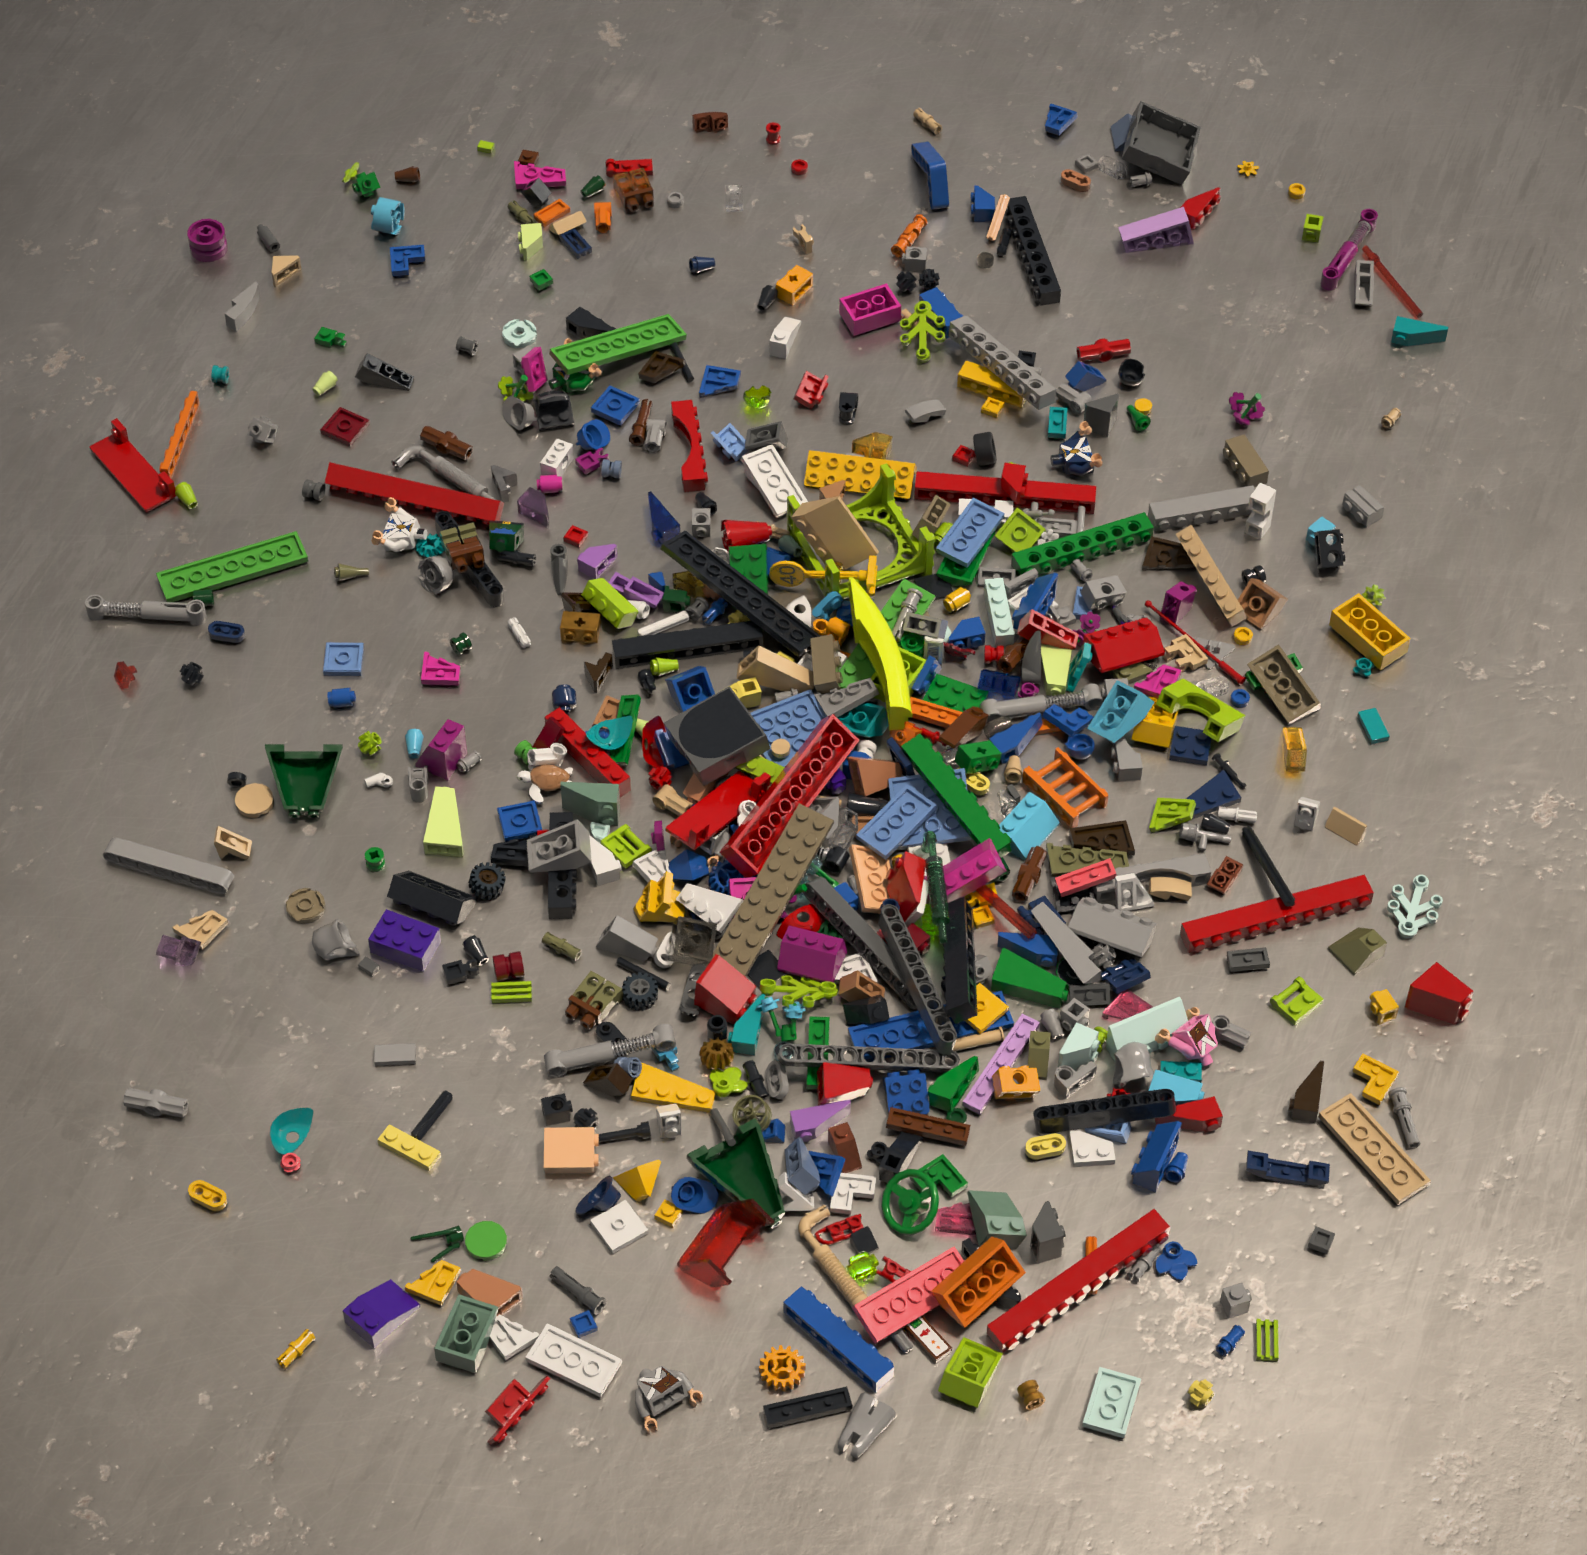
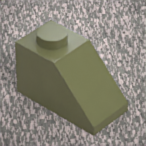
[1027,1031,1051,1080]

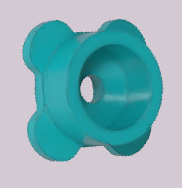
[1353,658,1374,677]

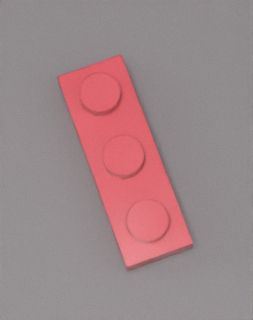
[1055,858,1117,897]

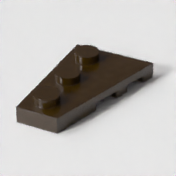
[1142,536,1196,570]

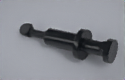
[1212,753,1247,788]

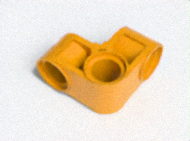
[812,617,850,647]

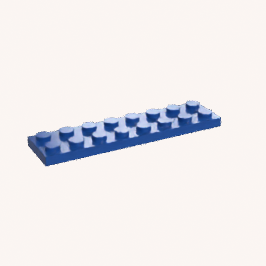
[848,991,1014,1062]

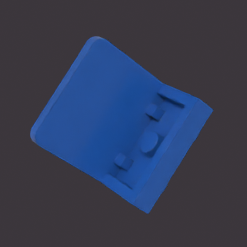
[883,1070,930,1114]

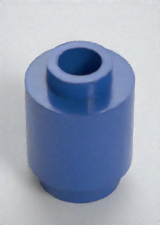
[327,687,356,708]

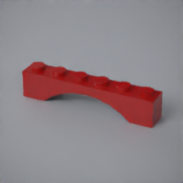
[671,400,708,492]

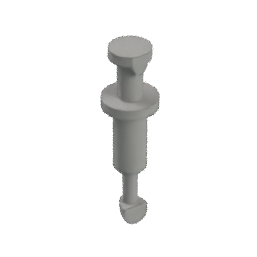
[1023,508,1055,518]

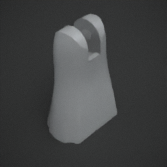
[838,1392,896,1458]

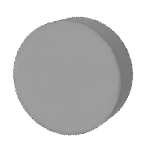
[667,192,684,208]

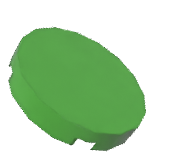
[465,1221,507,1261]

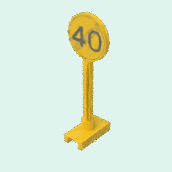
[769,556,878,596]

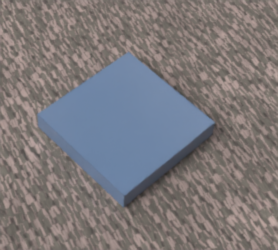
[323,642,364,676]

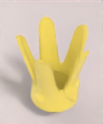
[728,610,750,624]

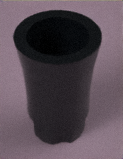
[846,792,888,819]

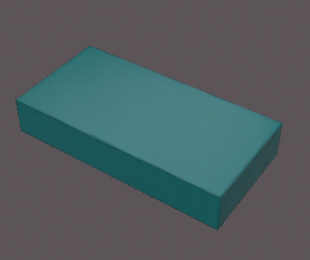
[1357,708,1390,744]

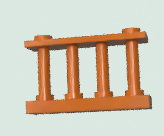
[1022,747,1109,828]

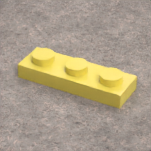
[377,1124,441,1171]

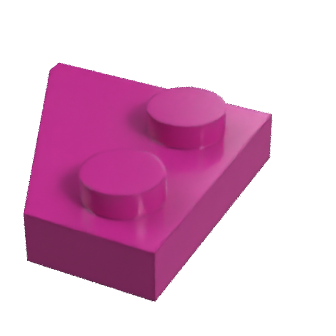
[421,652,461,685]
[1134,664,1181,698]

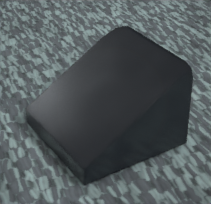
[850,1226,879,1258]

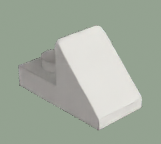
[779,1172,814,1211]

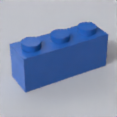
[919,287,963,339]

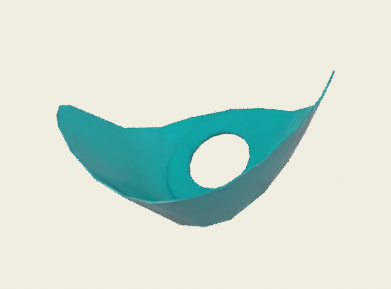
[586,716,633,750]
[270,1108,314,1155]

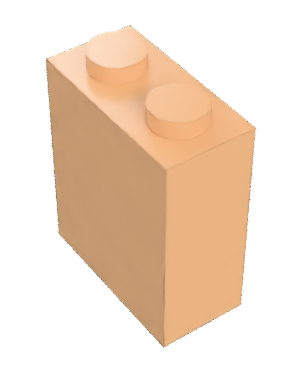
[544,1127,599,1174]

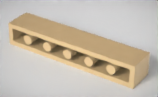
[1176,525,1248,627]

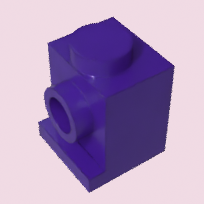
[824,768,846,795]

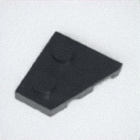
[491,835,535,867]

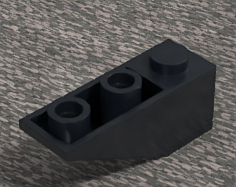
[566,307,616,339]
[355,353,414,391]
[879,1132,923,1184]

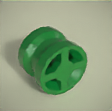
[365,847,385,872]

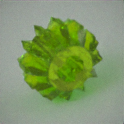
[921,904,942,937]

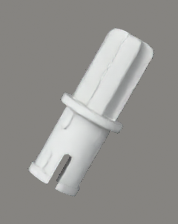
[1218,806,1257,823]

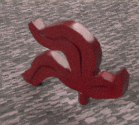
[944,642,975,659]

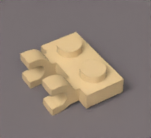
[1162,634,1208,673]

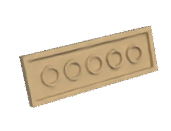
[1318,1093,1431,1205]

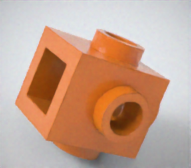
[889,721,922,749]

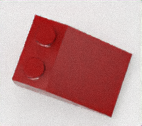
[885,851,927,922]

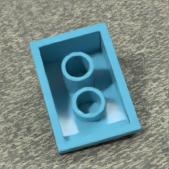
[1087,680,1154,743]

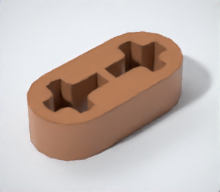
[1061,169,1091,192]

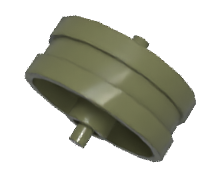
[732,1095,772,1132]

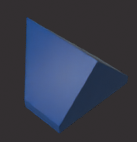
[668,849,709,881]

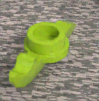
[342,162,359,183]

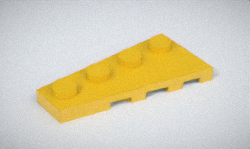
[631,1062,716,1113]

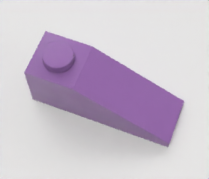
[790,1099,851,1142]

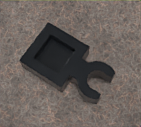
[442,959,480,985]

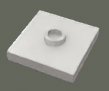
[590,1200,648,1254]

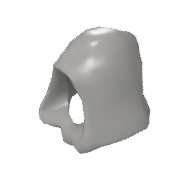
[312,919,360,960]
[1113,1042,1154,1088]

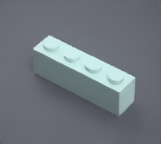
[984,578,1014,649]

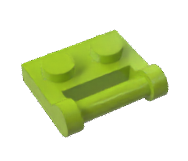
[601,824,652,869]
[1270,976,1324,1025]

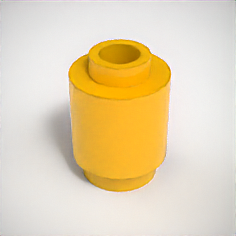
[943,587,971,613]

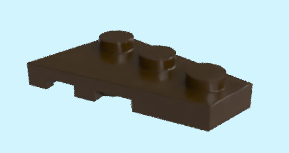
[1069,820,1135,856]

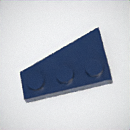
[1186,770,1241,819]

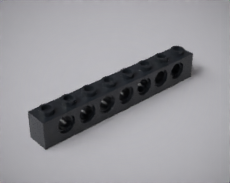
[1004,196,1061,306]

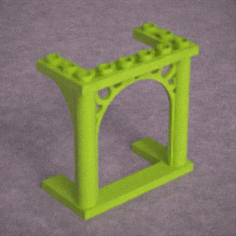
[787,463,935,600]

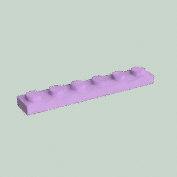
[962,1014,1040,1115]

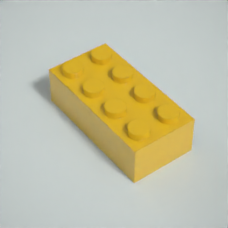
[1329,593,1411,670]

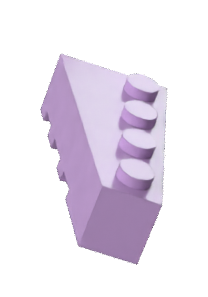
[1118,207,1194,253]

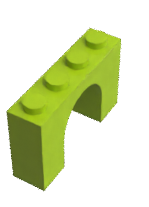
[1156,678,1246,742]

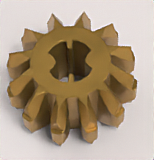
[699,1038,734,1071]

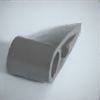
[550,544,568,595]
[1021,631,1041,684]

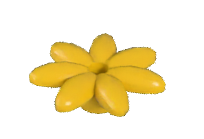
[1237,161,1259,177]

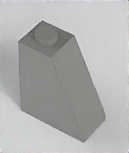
[596,915,658,962]

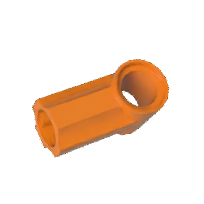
[594,202,612,233]

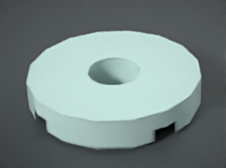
[502,319,537,348]

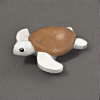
[516,764,573,804]

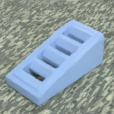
[1085,1122,1132,1143]

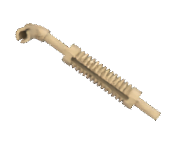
[798,1205,868,1307]

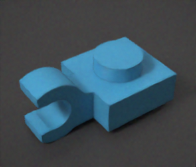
[652,1047,679,1071]

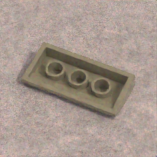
[1247,644,1321,724]

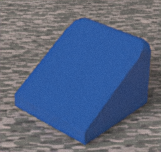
[648,572,666,592]
[762,1118,785,1143]

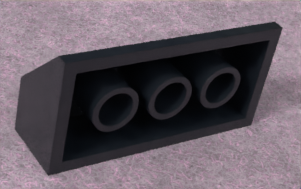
[387,870,478,925]

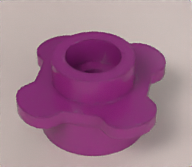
[1018,683,1039,698]

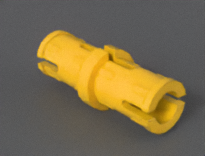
[276,1329,316,1369]

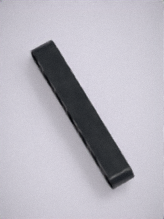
[435,511,504,607]
[1033,1089,1177,1134]

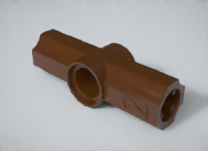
[420,426,473,460]
[997,636,1029,674]
[1012,846,1047,902]

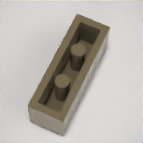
[1223,434,1269,487]
[912,495,951,540]
[810,634,843,695]

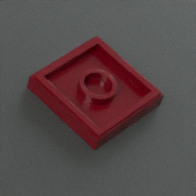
[320,407,370,447]

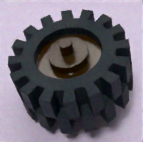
[468,862,506,900]

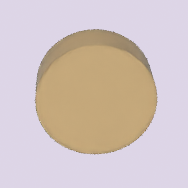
[771,739,790,758]

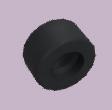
[973,432,997,466]

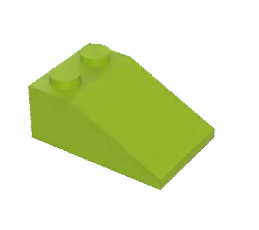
[938,1337,1003,1408]

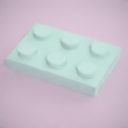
[1082,1367,1141,1439]

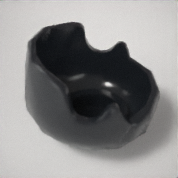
[1118,358,1145,386]

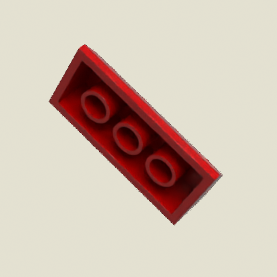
[1083,617,1165,673]

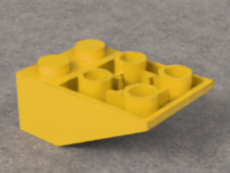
[1131,697,1179,748]

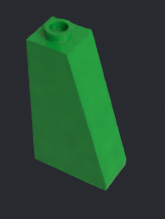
[991,948,1069,1009]

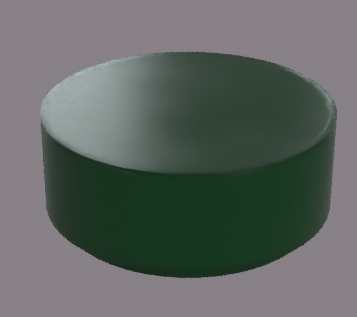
[946,1108,967,1124]

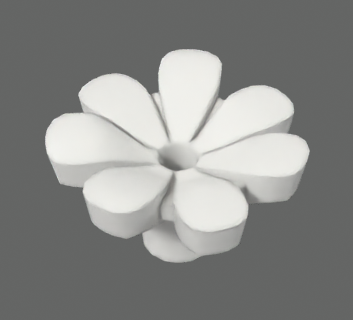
[1037,529,1059,545]

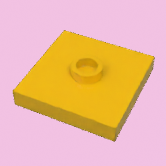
[965,983,1009,1034]

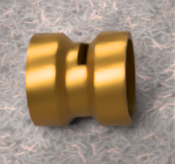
[1017,1380,1045,1410]

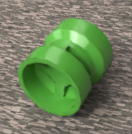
[514,740,537,766]

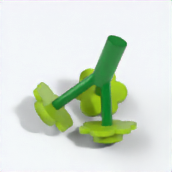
[498,375,535,402]

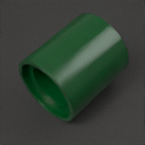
[193,589,214,606]

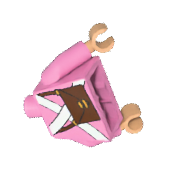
[1155,1007,1218,1066]

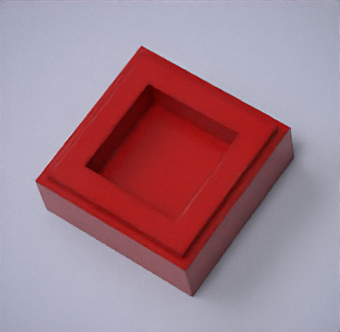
[952,445,975,467]
[563,525,588,548]

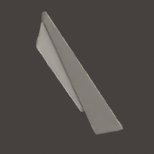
[1031,902,1101,984]

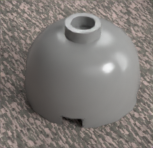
[418,556,454,594]

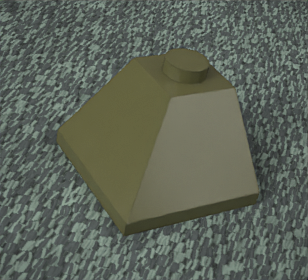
[1328,927,1387,975]

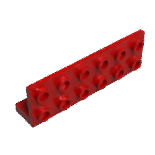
[90,418,176,512]
[665,771,771,850]

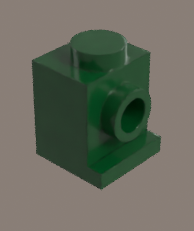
[663,586,691,613]

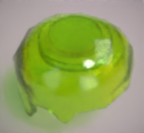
[743,385,772,409]

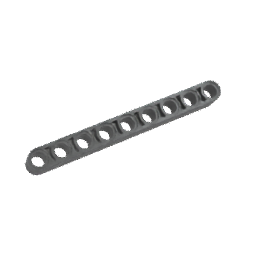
[803,876,917,1009]
[878,904,957,1055]
[777,1044,960,1073]

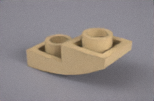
[1149,877,1192,901]

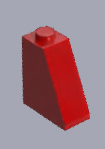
[817,1062,873,1106]

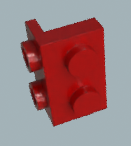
[793,371,829,409]

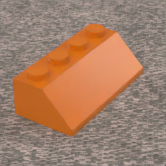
[931,1237,1026,1328]

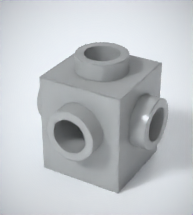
[247,416,279,443]
[975,954,994,985]
[1060,998,1090,1031]

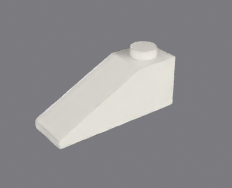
[769,317,801,359]
[588,836,622,886]

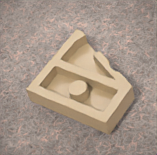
[172,910,228,950]

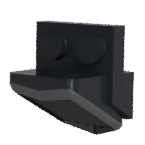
[533,391,574,431]

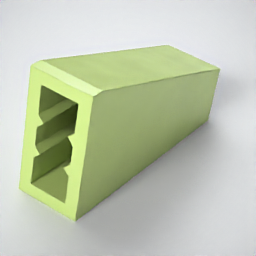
[1041,644,1072,696]
[423,786,464,857]

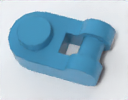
[812,591,843,621]

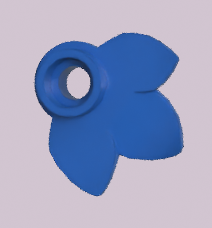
[1156,1241,1198,1281]

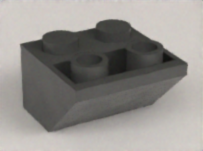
[1030,1201,1066,1264]

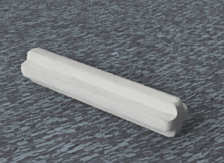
[637,611,689,636]

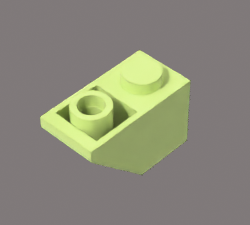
[518,223,543,261]

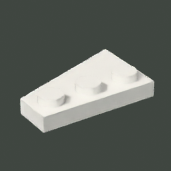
[676,883,744,933]

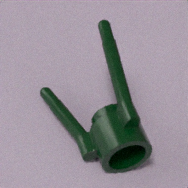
[410,1225,464,1262]

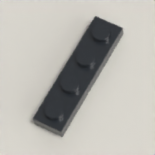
[763,1386,853,1429]

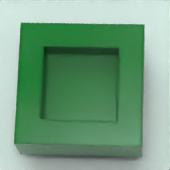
[529,269,553,290]

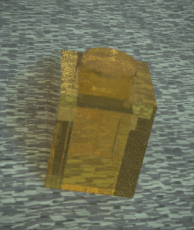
[1283,727,1307,773]

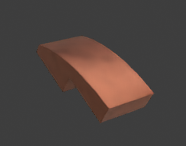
[692,112,728,131]
[1207,856,1243,894]

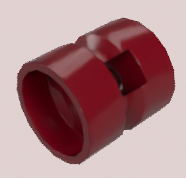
[492,951,525,981]

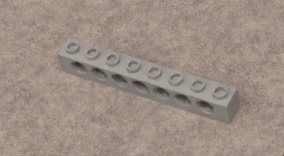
[948,315,1057,410]

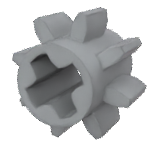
[1092,943,1116,969]

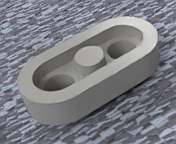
[766,1060,789,1099]

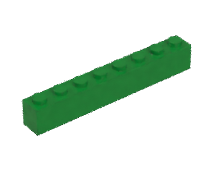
[901,734,1012,859]

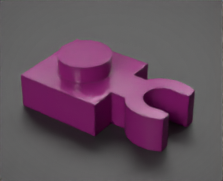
[575,448,609,474]
[651,820,665,851]

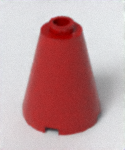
[721,520,772,552]

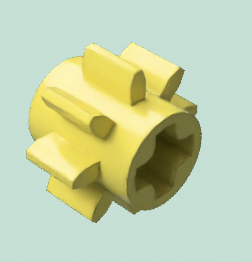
[1188,1379,1215,1407]

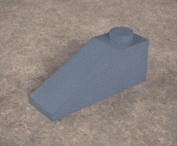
[784,1137,820,1195]

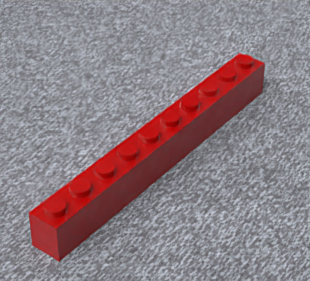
[325,462,504,525]
[914,471,1097,514]
[1180,874,1374,953]
[987,1209,1170,1353]

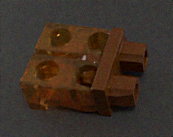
[613,168,654,212]

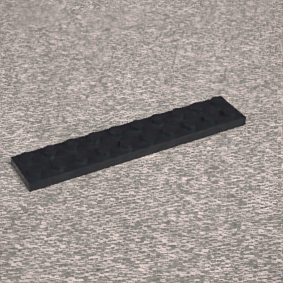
[660,531,821,657]

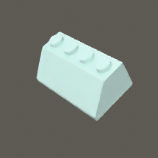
[1106,997,1188,1062]

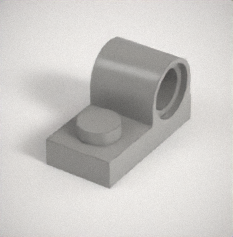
[1054,1061,1097,1099]

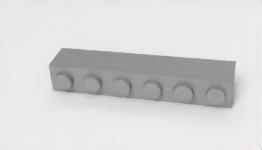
[1148,485,1255,531]

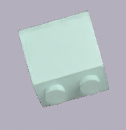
[1058,1022,1100,1071]

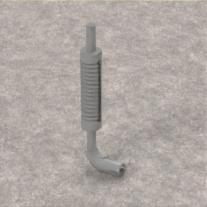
[391,446,496,500]

